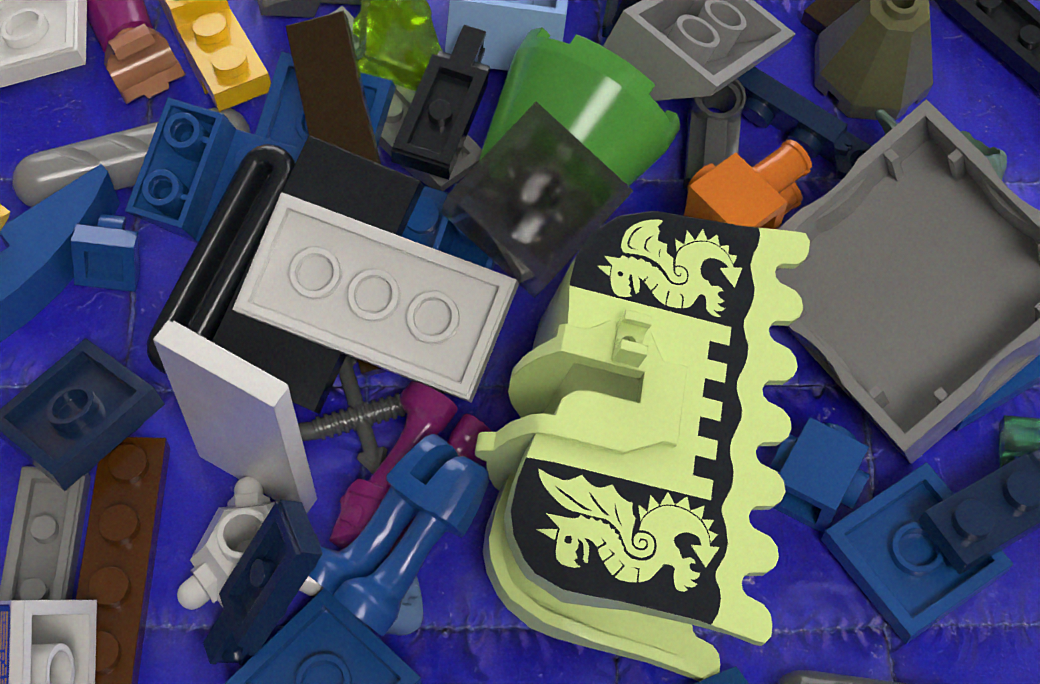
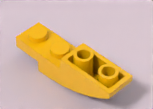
[159,0,271,112]

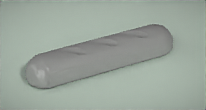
[12,107,250,207]

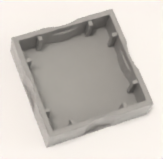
[775,99,1040,464]

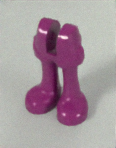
[329,381,493,563]

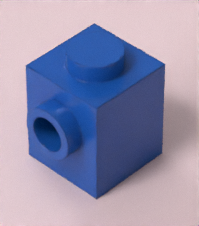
[770,417,870,534]

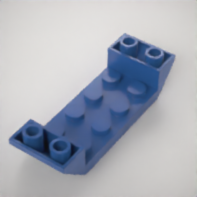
[125,97,515,271]

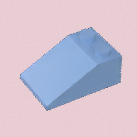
[445,0,568,71]

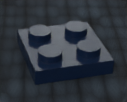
[0,338,165,491]

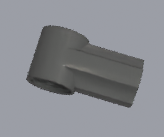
[683,79,746,190]

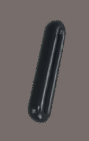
[147,144,296,374]

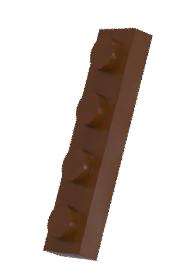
[76,437,170,684]

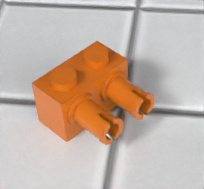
[683,139,812,229]

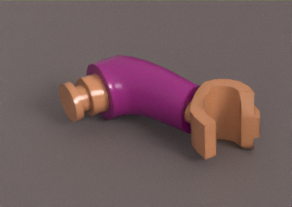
[87,0,186,105]

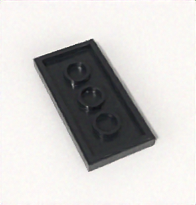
[212,135,424,414]

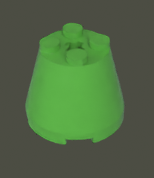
[475,27,680,245]

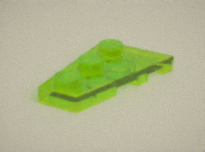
[353,0,443,91]

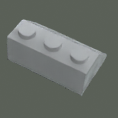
[603,0,795,101]

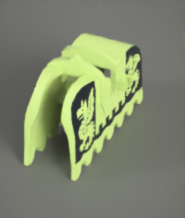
[475,211,810,681]

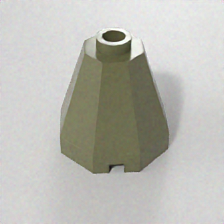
[815,0,933,121]

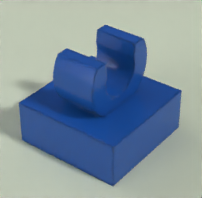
[71,214,140,292]

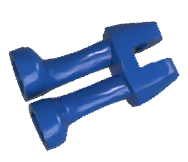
[309,434,489,637]

